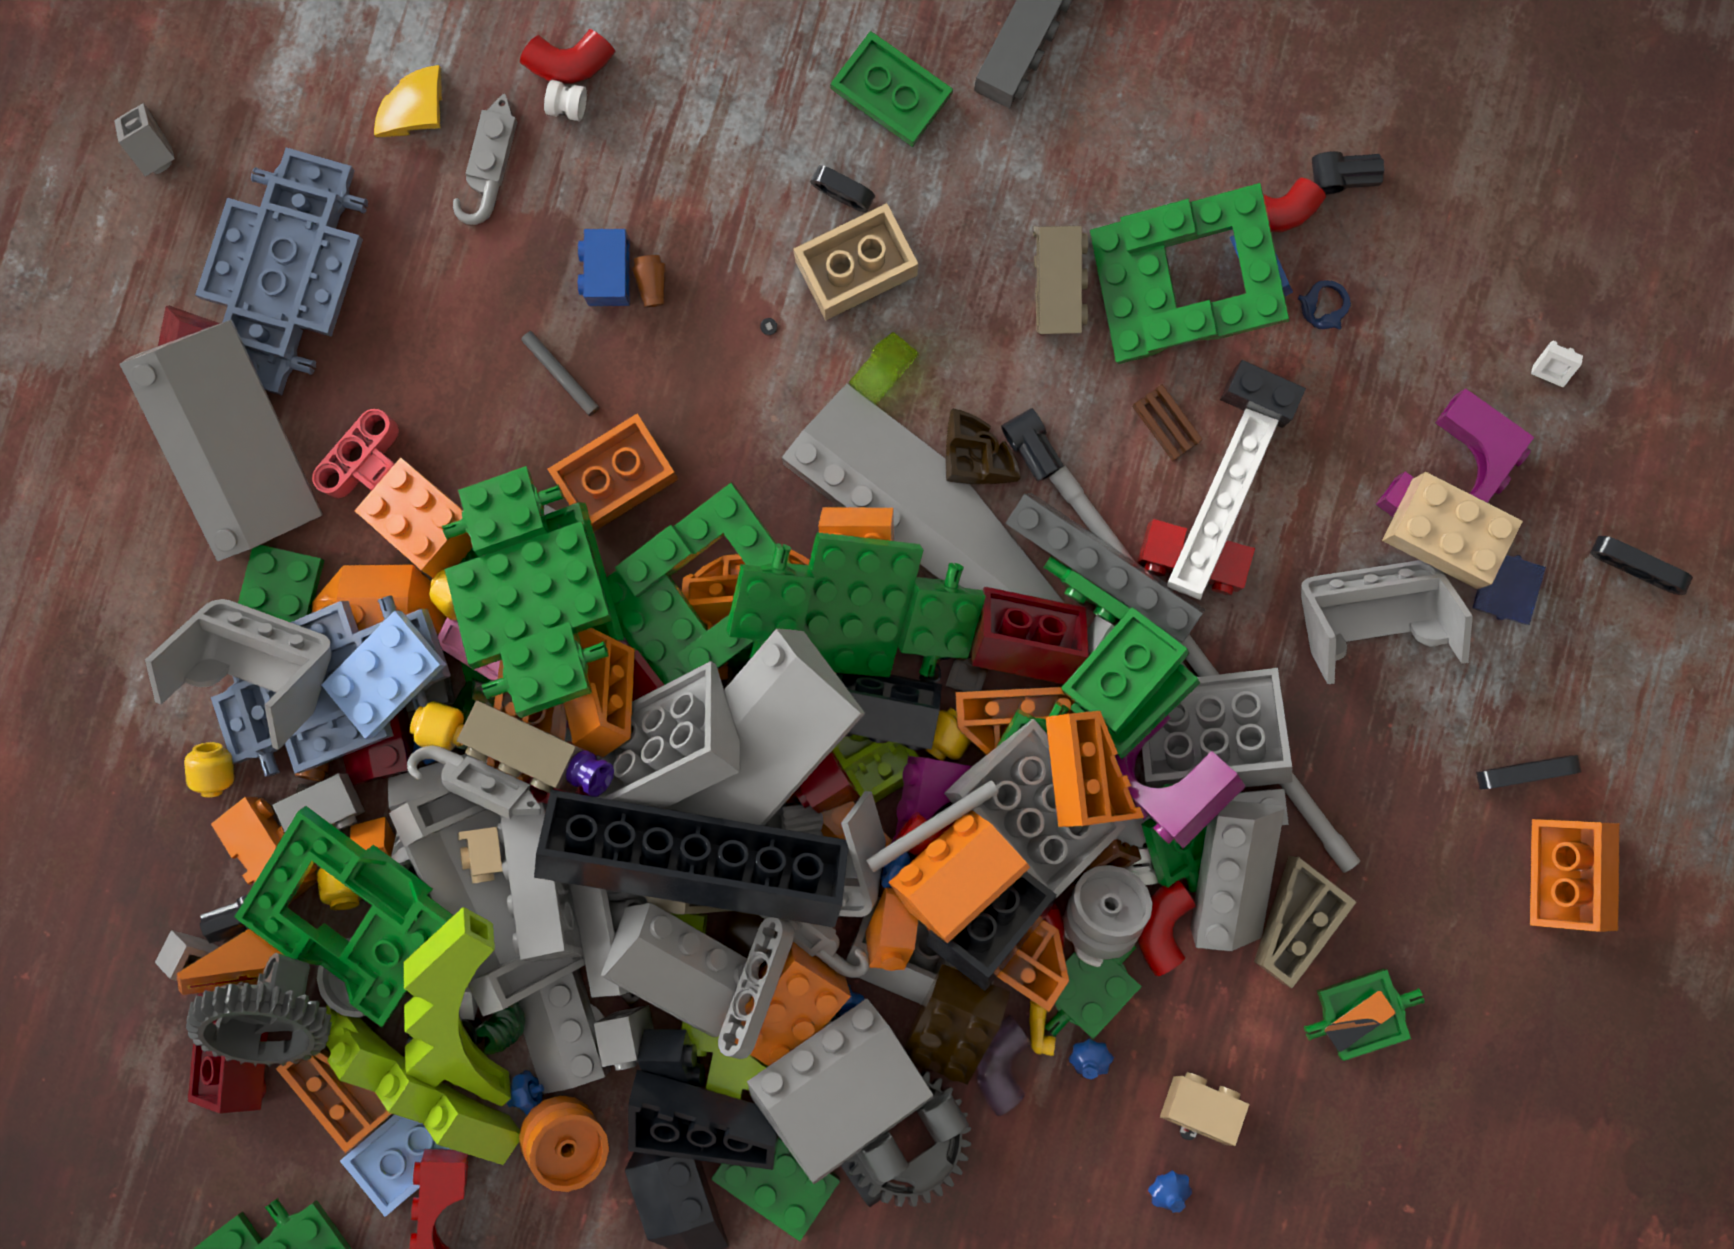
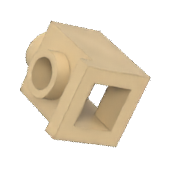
[457,827,503,884]

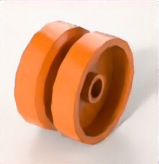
[519,1096,609,1192]

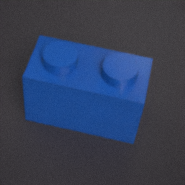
[578,229,630,306]

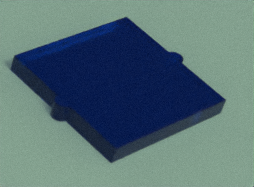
[1472,555,1546,625]

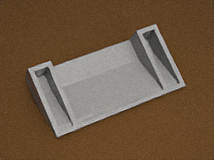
[120,319,323,561]
[665,629,865,826]
[389,787,585,1016]

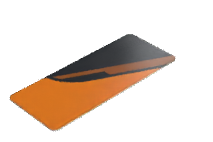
[1325,991,1395,1052]

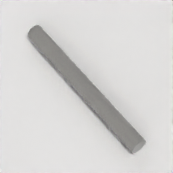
[866,780,999,873]

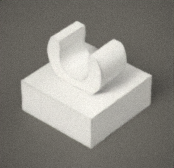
[1531,340,1583,387]

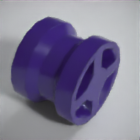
[566,750,614,797]

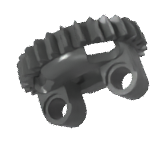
[186,953,332,1067]
[846,1071,971,1207]

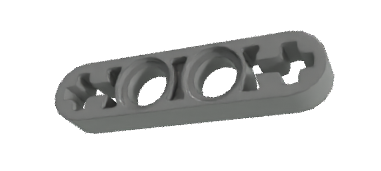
[718,917,794,1059]

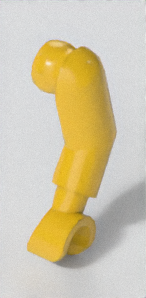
[1029,1000,1056,1056]

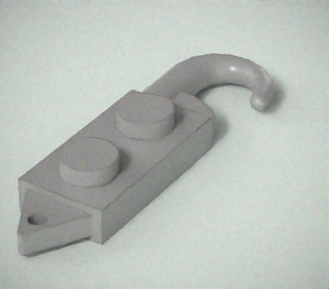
[453,94,518,225]
[407,745,541,819]
[760,915,869,978]

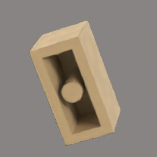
[1160,1072,1249,1146]

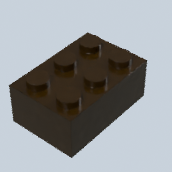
[904,964,1010,1085]

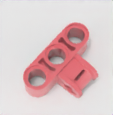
[312,409,399,498]

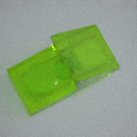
[849,332,919,405]

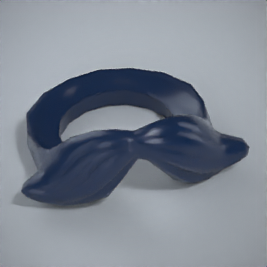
[1298,280,1351,330]

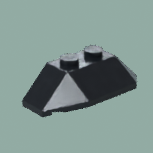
[625,1152,729,1249]

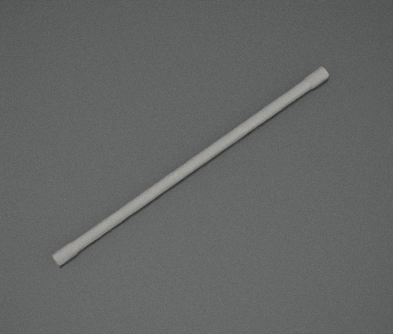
[1049,465,1360,873]

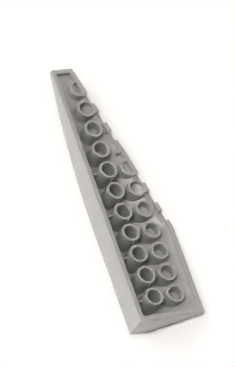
[782,383,1091,656]

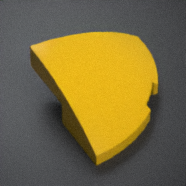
[374,65,442,137]

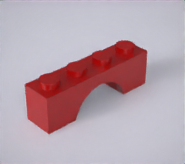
[409,1149,469,1249]

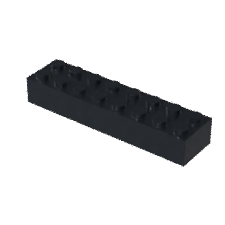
[534,789,848,928]

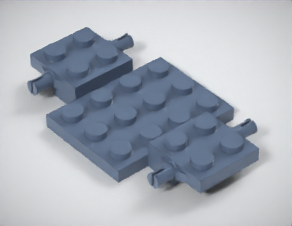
[195,148,368,395]
[211,596,451,777]

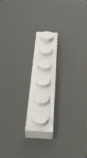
[1167,408,1279,600]

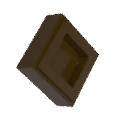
[945,656,988,692]

